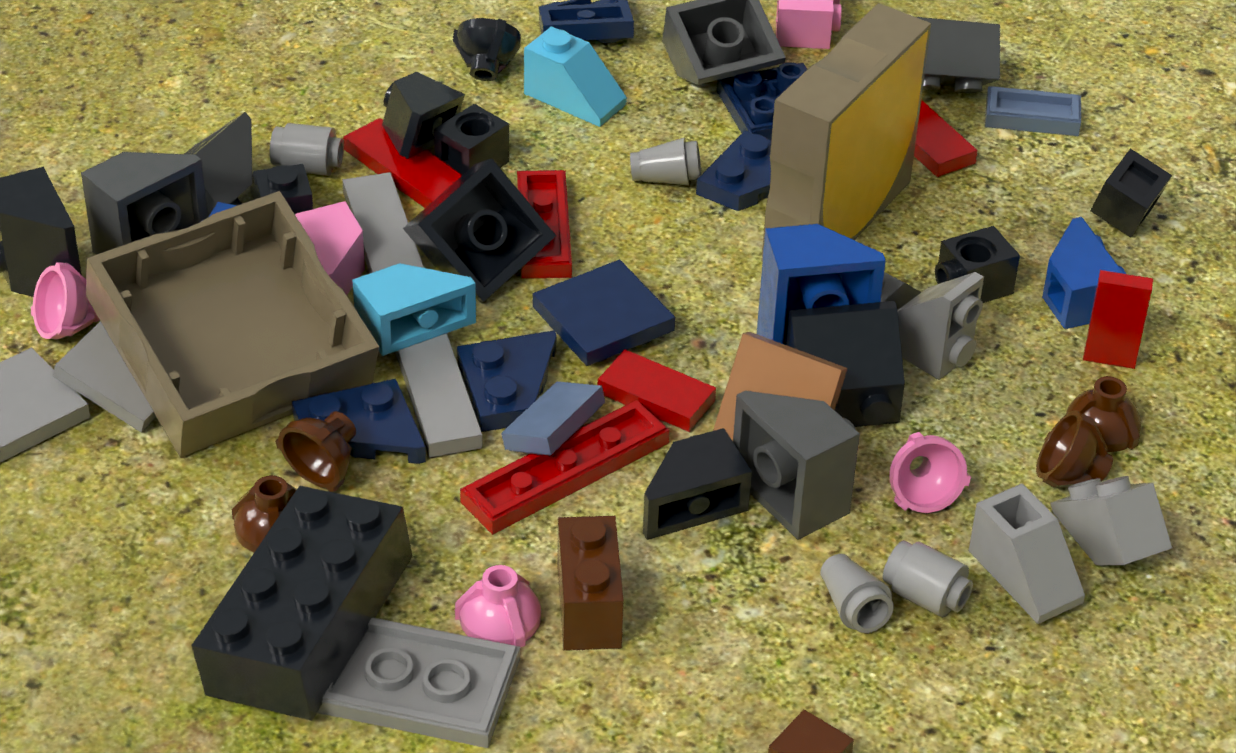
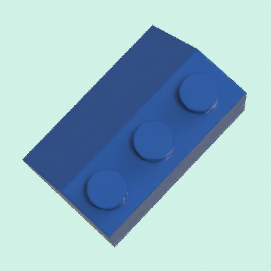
[757,224,886,345]

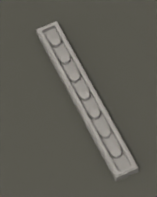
[342,172,482,458]

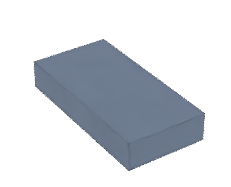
[985,86,1081,136]
[501,381,605,456]

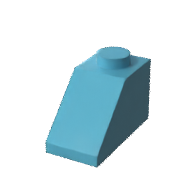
[524,26,627,127]
[352,263,476,356]

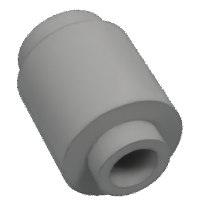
[270,123,344,176]
[882,540,973,617]

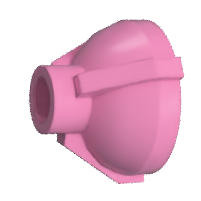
[31,262,100,340]
[889,432,971,513]
[455,565,541,648]

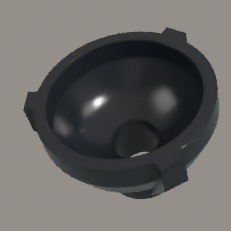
[453,18,522,81]

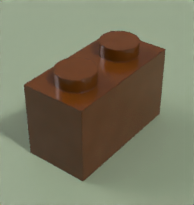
[557,515,624,651]

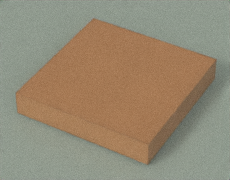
[713,332,848,441]

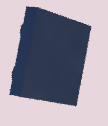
[716,62,807,140]
[533,259,675,366]

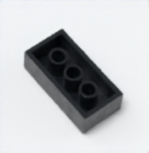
[191,486,413,721]

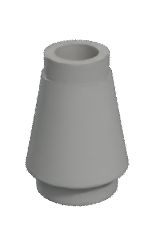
[630,137,702,185]
[820,554,894,633]

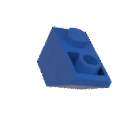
[1042,217,1126,329]

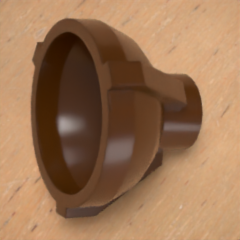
[1066,376,1142,452]
[1036,410,1113,488]
[275,411,356,492]
[232,475,297,552]

